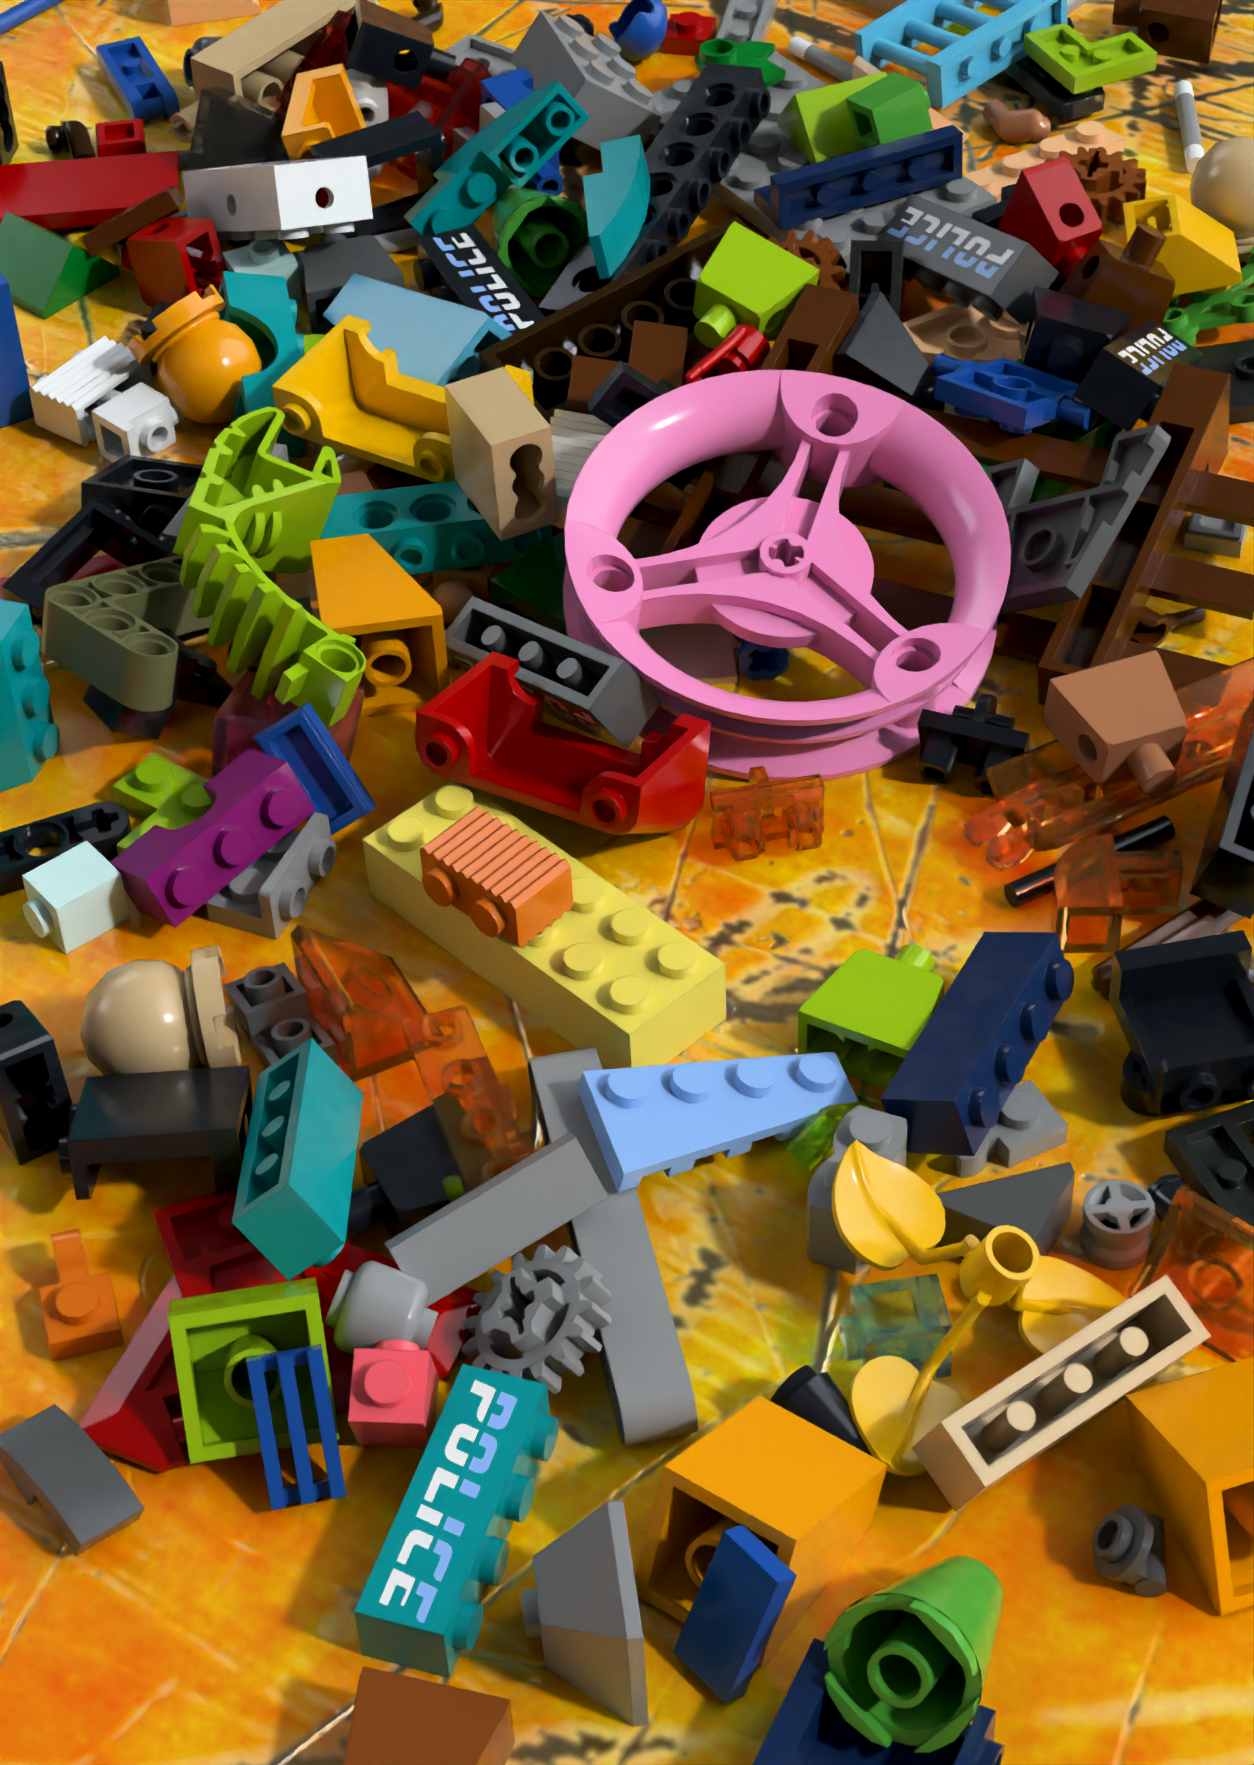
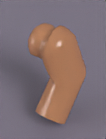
[983,100,1051,144]

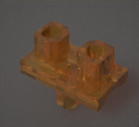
[710,766,824,862]

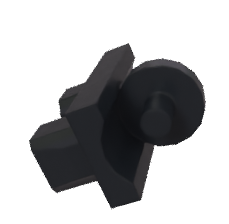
[917,693,1032,798]

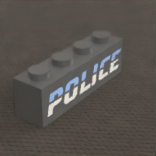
[877,193,1059,325]
[445,596,662,750]

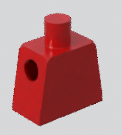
[997,155,1103,283]
[121,217,227,308]

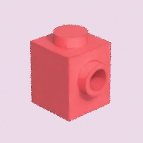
[348,1339,439,1449]

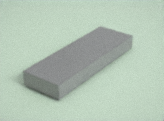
[384,1132,609,1308]

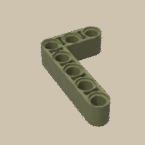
[40,555,277,712]

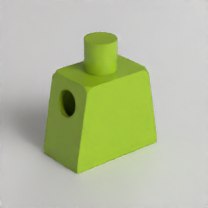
[693,221,820,349]
[798,944,944,1089]

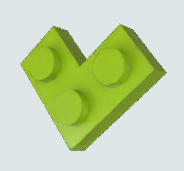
[1023,22,1157,95]
[112,752,213,855]

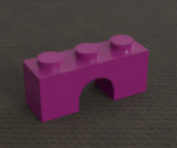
[110,748,315,928]

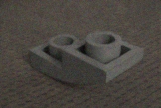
[224,962,340,1069]
[0,1404,145,1556]

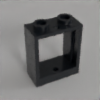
[310,111,447,239]
[1,498,178,641]

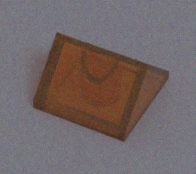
[290,925,445,1083]
[1129,1185,1254,1362]

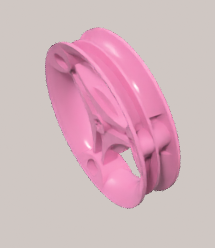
[563,370,1011,783]

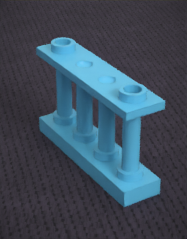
[855,0,1067,109]

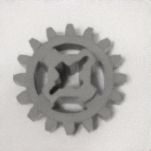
[462,1244,612,1395]

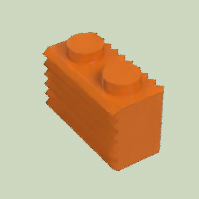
[420,806,573,948]

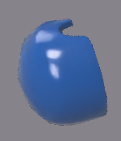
[608,0,668,63]

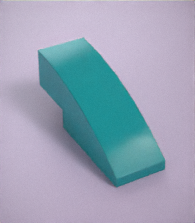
[583,134,650,280]

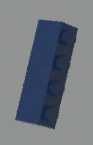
[880,932,1074,1156]

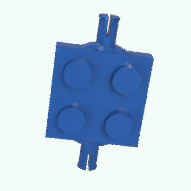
[931,353,1098,434]

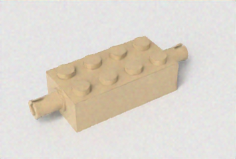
[170,0,381,147]

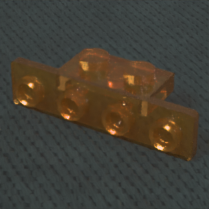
[403,1005,536,1193]

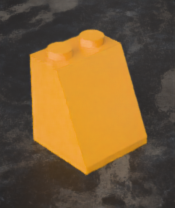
[310,533,450,721]
[1125,1356,1254,1616]
[635,1395,888,1668]

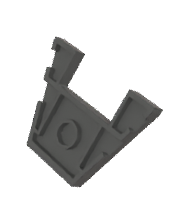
[986,424,1171,616]

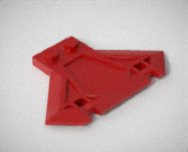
[78,1191,481,1473]

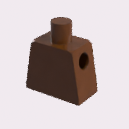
[1112,0,1222,64]
[1058,223,1175,332]

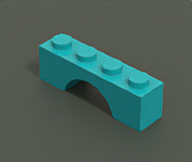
[218,271,307,458]

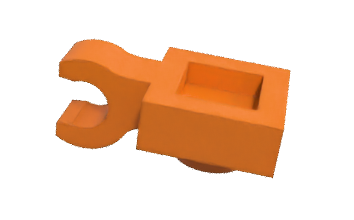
[39,1228,124,1361]

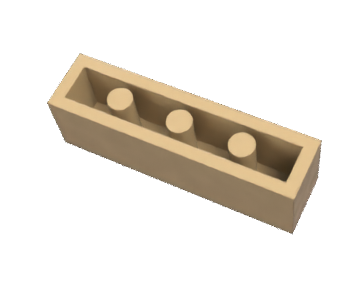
[912,1274,1211,1512]

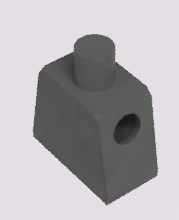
[303,233,404,334]

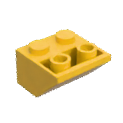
[1123,193,1243,301]

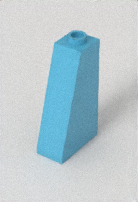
[323,273,513,387]

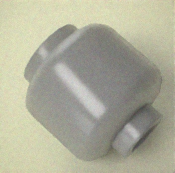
[324,1261,439,1355]

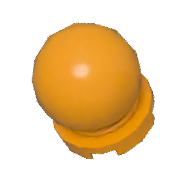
[126,284,262,423]

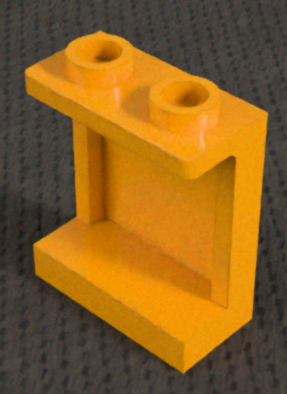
[281,63,367,160]

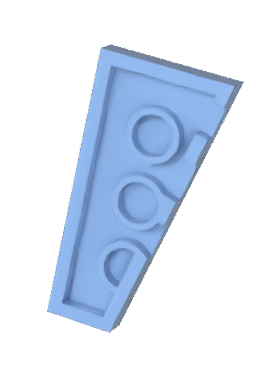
[577,1052,858,1193]

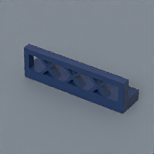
[754,125,963,231]

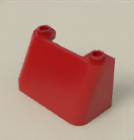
[415,651,711,835]

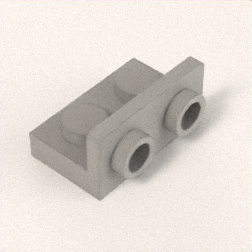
[206,812,337,940]

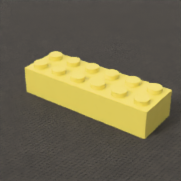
[363,780,727,1069]

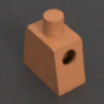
[1042,650,1187,796]

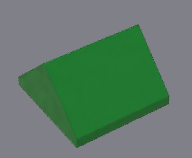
[0,211,120,320]

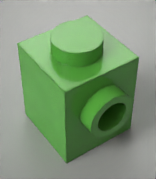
[845,72,933,148]

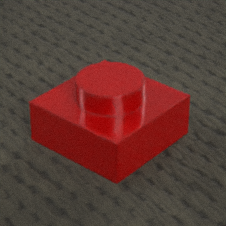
[661,12,716,56]

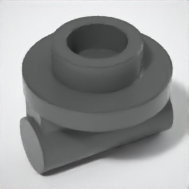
[1092,1504,1167,1597]

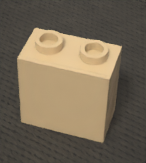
[444,367,559,541]

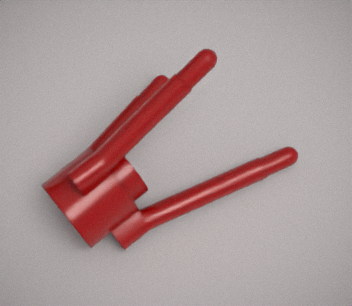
[683,324,770,386]

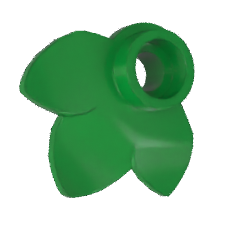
[695,38,786,87]

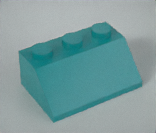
[0,599,60,792]

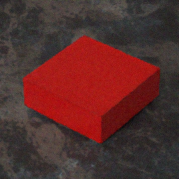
[95,118,147,157]

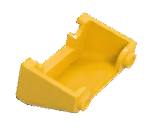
[271,314,534,483]

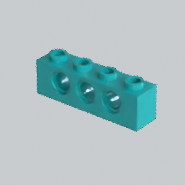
[320,481,553,575]

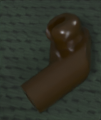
[409,0,444,33]
[45,120,96,159]

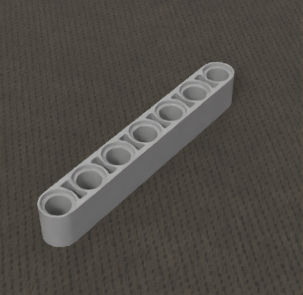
[527,1046,698,1446]

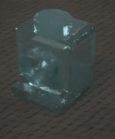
[839,1274,952,1378]

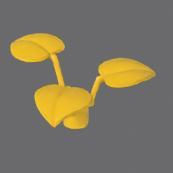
[831,1140,1129,1476]

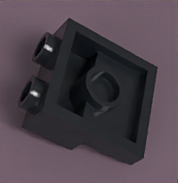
[81,455,203,537]

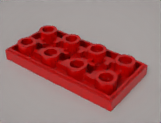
[0,151,181,233]

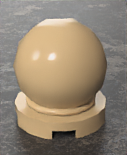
[1190,135,1254,262]
[80,945,242,1076]

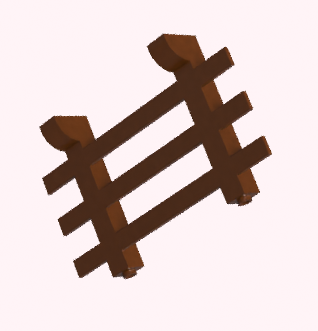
[617,283,1254,709]

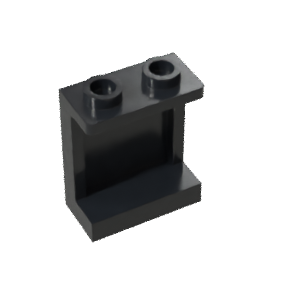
[1109,930,1254,1116]
[58,1065,254,1200]

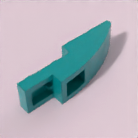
[403,80,590,237]

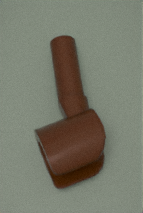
[1132,606,1205,647]

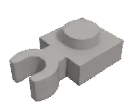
[956,1080,1068,1178]

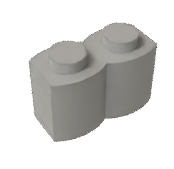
[807,1105,907,1274]

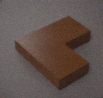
[82,186,185,257]
[566,320,689,414]

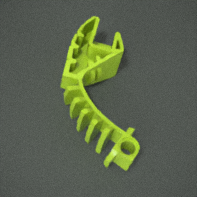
[172,407,366,728]

